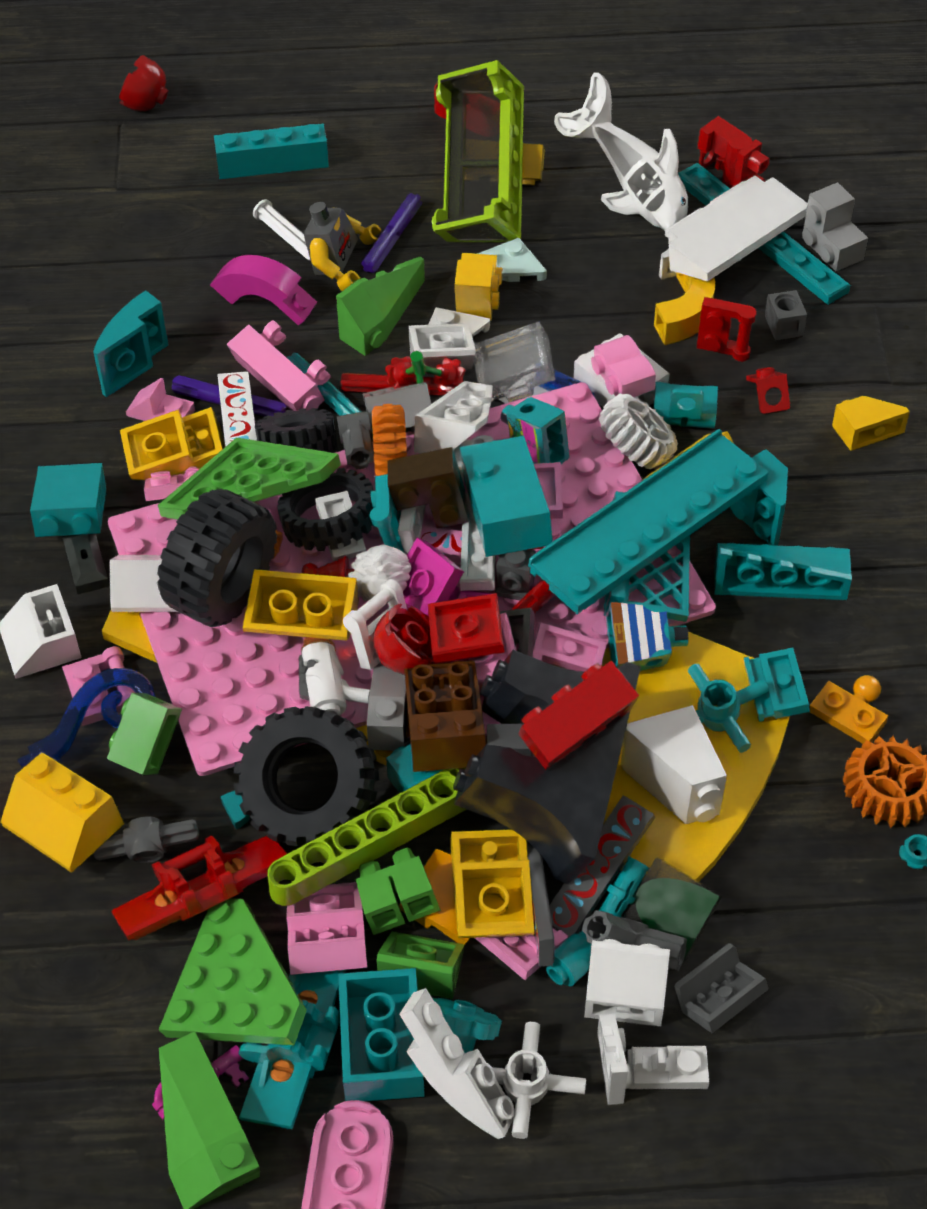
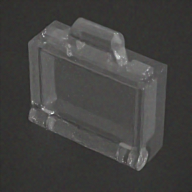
[474,321,556,403]

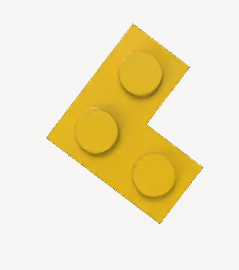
[455,253,503,321]

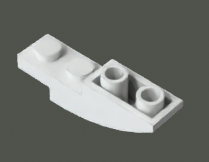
[399,988,515,1139]

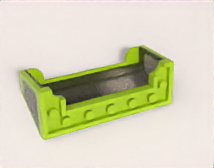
[432,60,524,242]

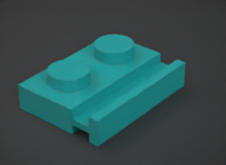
[744,648,810,722]

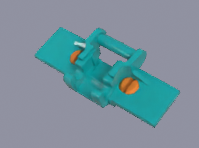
[238,970,346,1129]

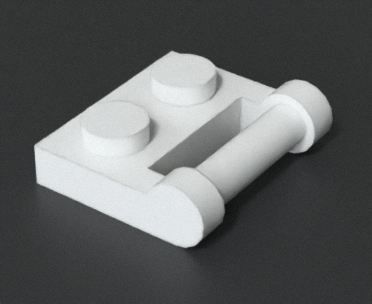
[343,579,407,670]

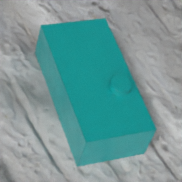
[460,436,553,557]

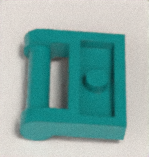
[370,474,405,553]

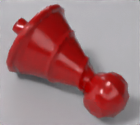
[301,555,355,577]

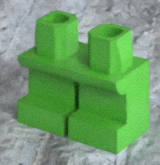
[356,848,440,935]

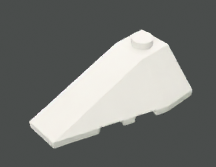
[414,381,493,453]

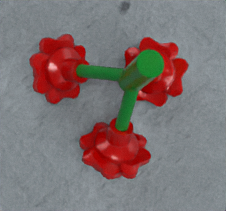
[385,351,465,393]

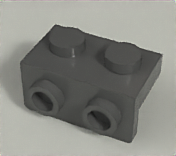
[674,943,768,1033]

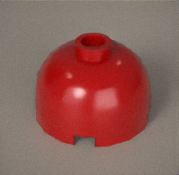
[119,55,169,112]
[373,604,435,675]

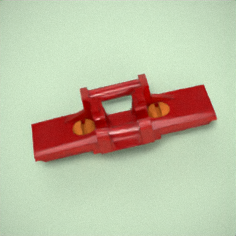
[111,836,287,941]

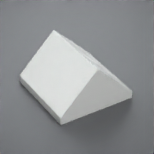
[409,323,475,369]
[110,555,178,612]

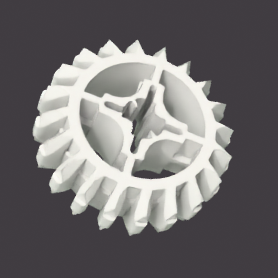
[599,393,678,470]

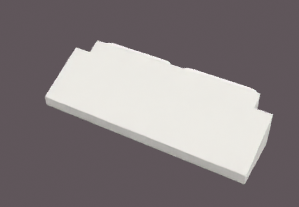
[665,175,808,281]

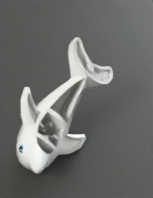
[554,73,688,231]

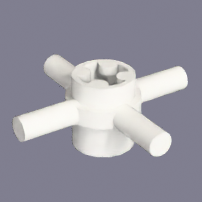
[492,1022,586,1139]

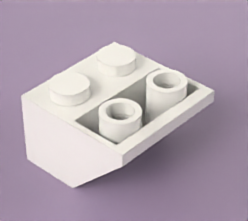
[0,584,81,679]
[584,939,670,1027]

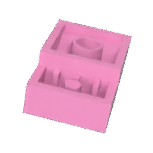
[287,882,367,975]

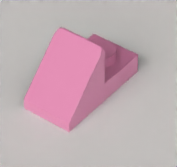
[126,378,195,421]

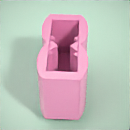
[591,335,656,397]

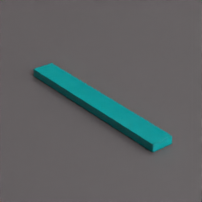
[678,163,851,305]

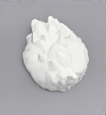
[348,544,412,601]

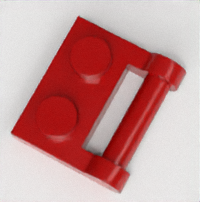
[697,297,756,362]

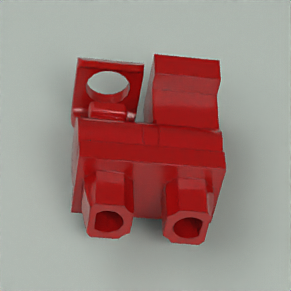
[698,116,770,188]

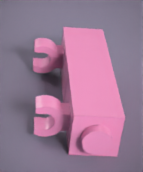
[227,320,331,411]

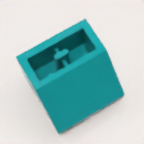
[730,449,788,546]

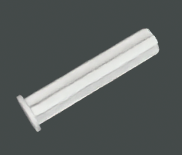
[253,199,311,261]

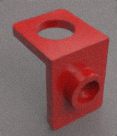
[746,367,790,414]

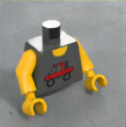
[304,202,381,291]

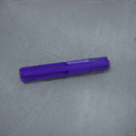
[362,193,422,273]
[172,375,287,417]

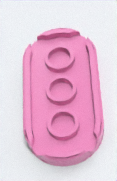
[301,1100,394,1209]

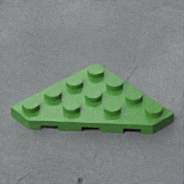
[157,437,341,520]
[159,899,307,1045]

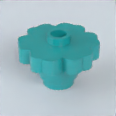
[432,998,502,1053]

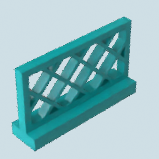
[603,491,690,622]

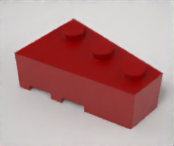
[518,660,639,770]

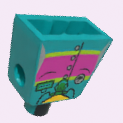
[500,397,570,464]

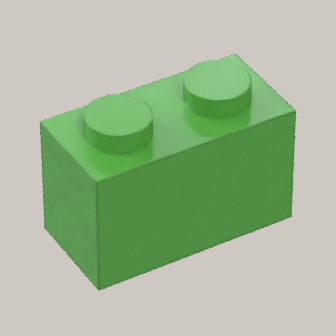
[107,693,182,775]

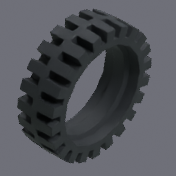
[277,468,374,551]

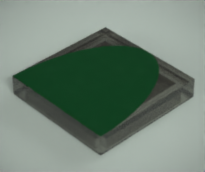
[622,857,722,962]

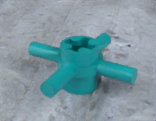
[688,664,769,753]

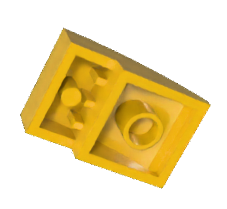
[120,407,225,480]
[451,829,534,938]

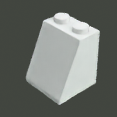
[621,705,727,824]

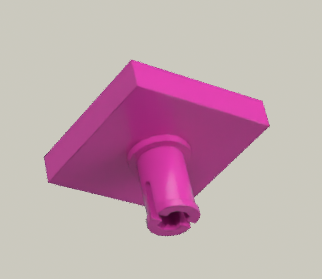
[403,537,464,617]

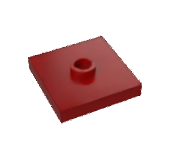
[428,593,505,663]

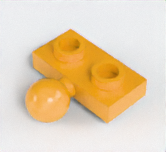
[809,675,888,744]

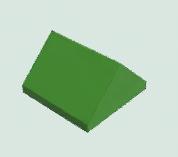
[377,931,465,999]

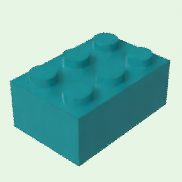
[338,968,424,1101]

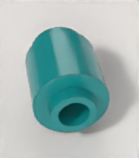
[546,931,592,986]

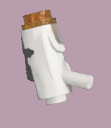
[299,637,370,716]

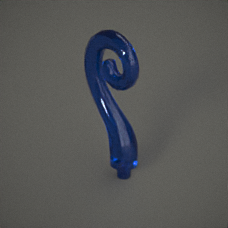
[18,668,155,769]

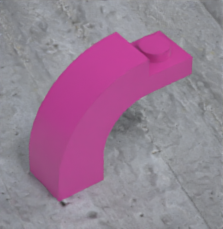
[210,255,317,326]

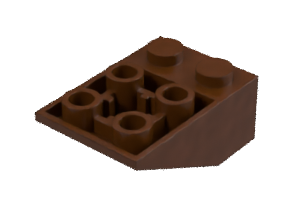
[404,661,486,772]

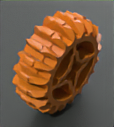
[372,403,407,476]
[843,735,927,828]

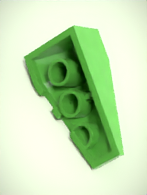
[336,257,425,356]
[159,1031,260,1209]

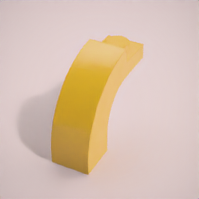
[654,272,715,345]

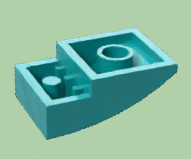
[93,290,169,397]

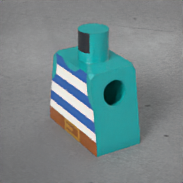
[605,602,689,671]

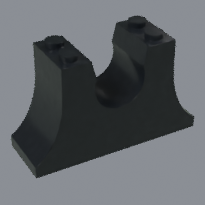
[453,650,641,884]

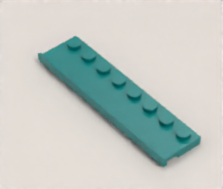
[528,429,769,615]

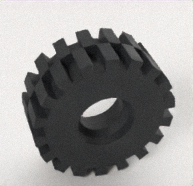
[255,408,337,453]

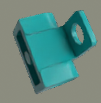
[654,382,718,429]

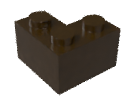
[387,447,469,529]

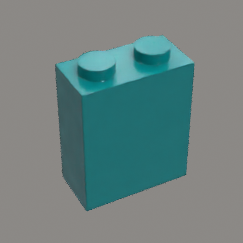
[30,463,106,537]

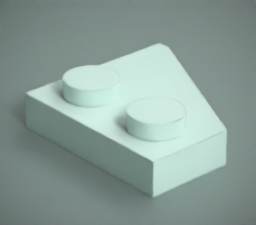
[477,238,547,282]

